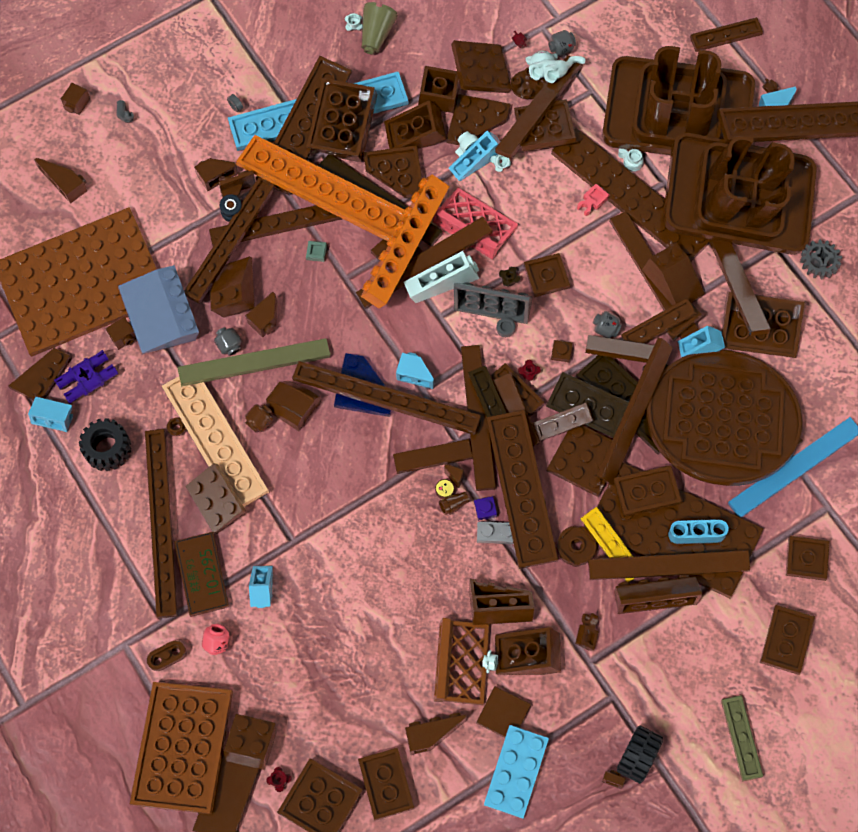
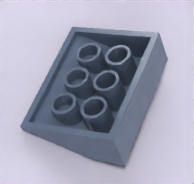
[118,265,199,354]

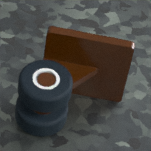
[218,170,255,222]

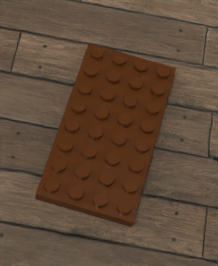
[597,463,763,599]

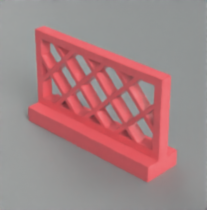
[432,188,518,260]

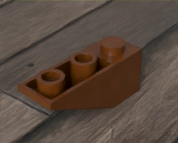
[405,713,466,755]

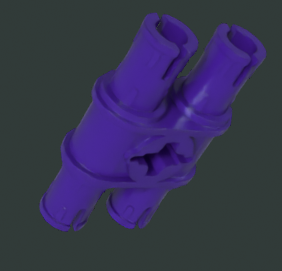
[54,350,118,404]

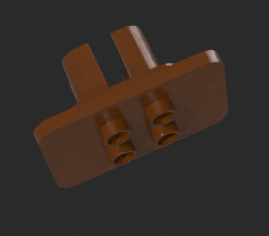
[602,46,755,155]
[663,133,817,255]

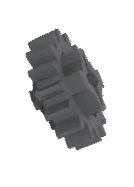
[800,239,842,280]

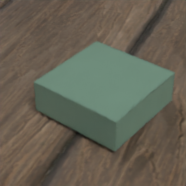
[306,241,327,262]

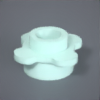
[345,13,363,31]
[490,154,511,172]
[483,650,498,673]

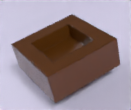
[551,340,573,363]
[602,770,626,789]

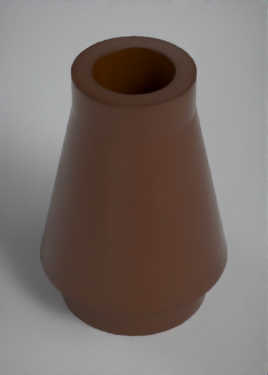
[439,492,469,515]

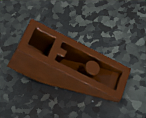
[34,158,87,204]

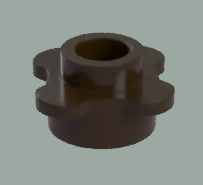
[499,267,520,287]

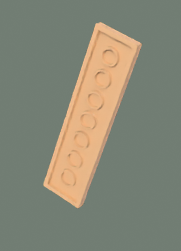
[162,377,269,507]

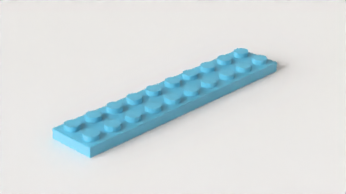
[228,71,409,151]

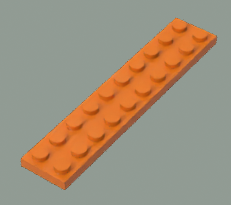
[236,135,411,241]

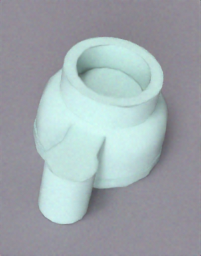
[455,131,478,157]
[618,149,644,171]

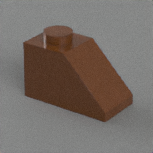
[194,158,239,191]
[245,292,277,338]

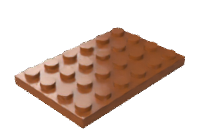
[129,682,233,815]

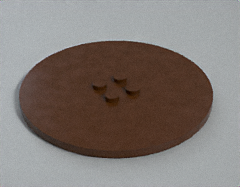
[646,350,802,486]

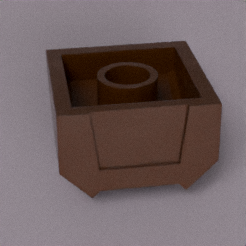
[266,381,321,431]

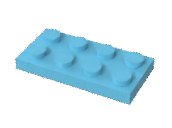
[484,725,549,819]

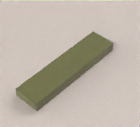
[721,695,763,782]

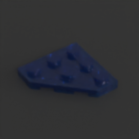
[334,353,391,417]

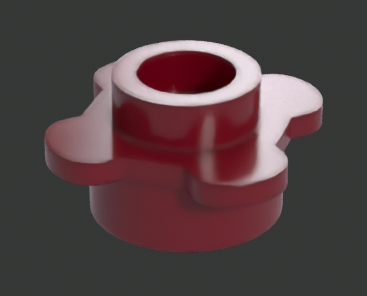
[511,31,527,48]
[518,359,541,381]
[266,767,291,792]

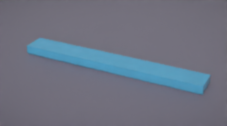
[728,417,858,518]

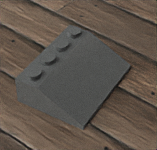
[454,282,532,324]

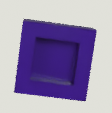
[474,496,497,521]

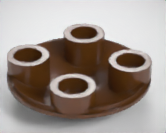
[511,67,546,99]

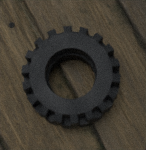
[79,418,131,471]
[617,725,663,784]

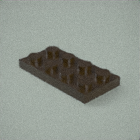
[546,372,629,438]

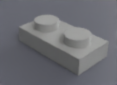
[477,522,513,544]

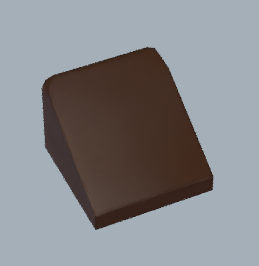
[444,464,464,488]

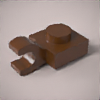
[575,613,599,651]

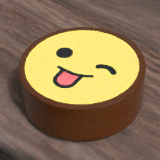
[435,479,455,499]

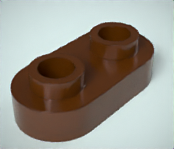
[147,640,186,671]

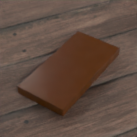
[192,751,260,832]

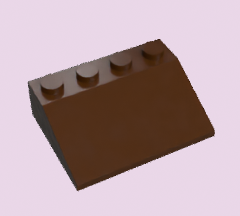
[306,78,378,163]
[722,291,805,358]

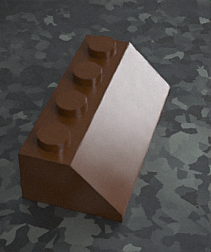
[614,575,702,614]

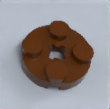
[556,526,596,567]

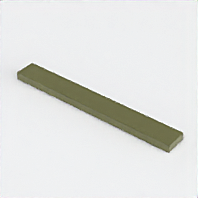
[177,338,330,387]

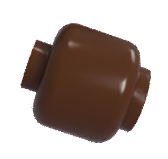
[245,404,273,432]

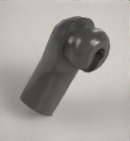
[116,100,134,123]

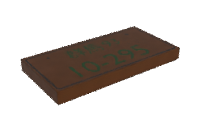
[174,532,229,617]

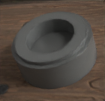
[227,94,243,112]
[496,318,515,338]

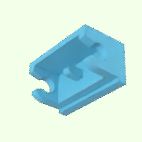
[28,397,73,432]

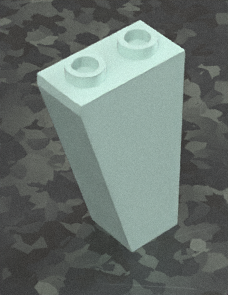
[404,251,480,303]

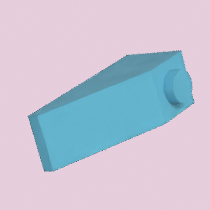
[449,131,501,181]

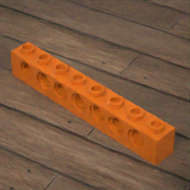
[361,174,450,309]

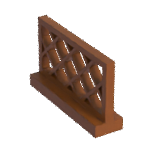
[434,618,489,705]

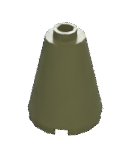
[362,2,398,55]

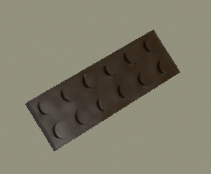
[576,355,660,455]

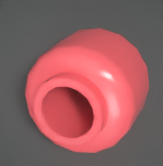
[202,624,229,655]

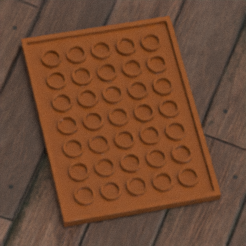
[0,207,157,357]

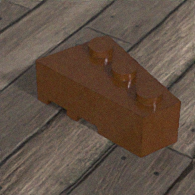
[469,578,534,625]

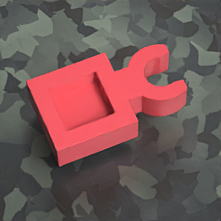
[577,184,609,216]

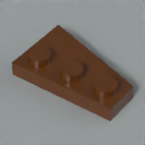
[8,348,72,401]

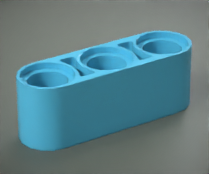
[668,520,728,544]

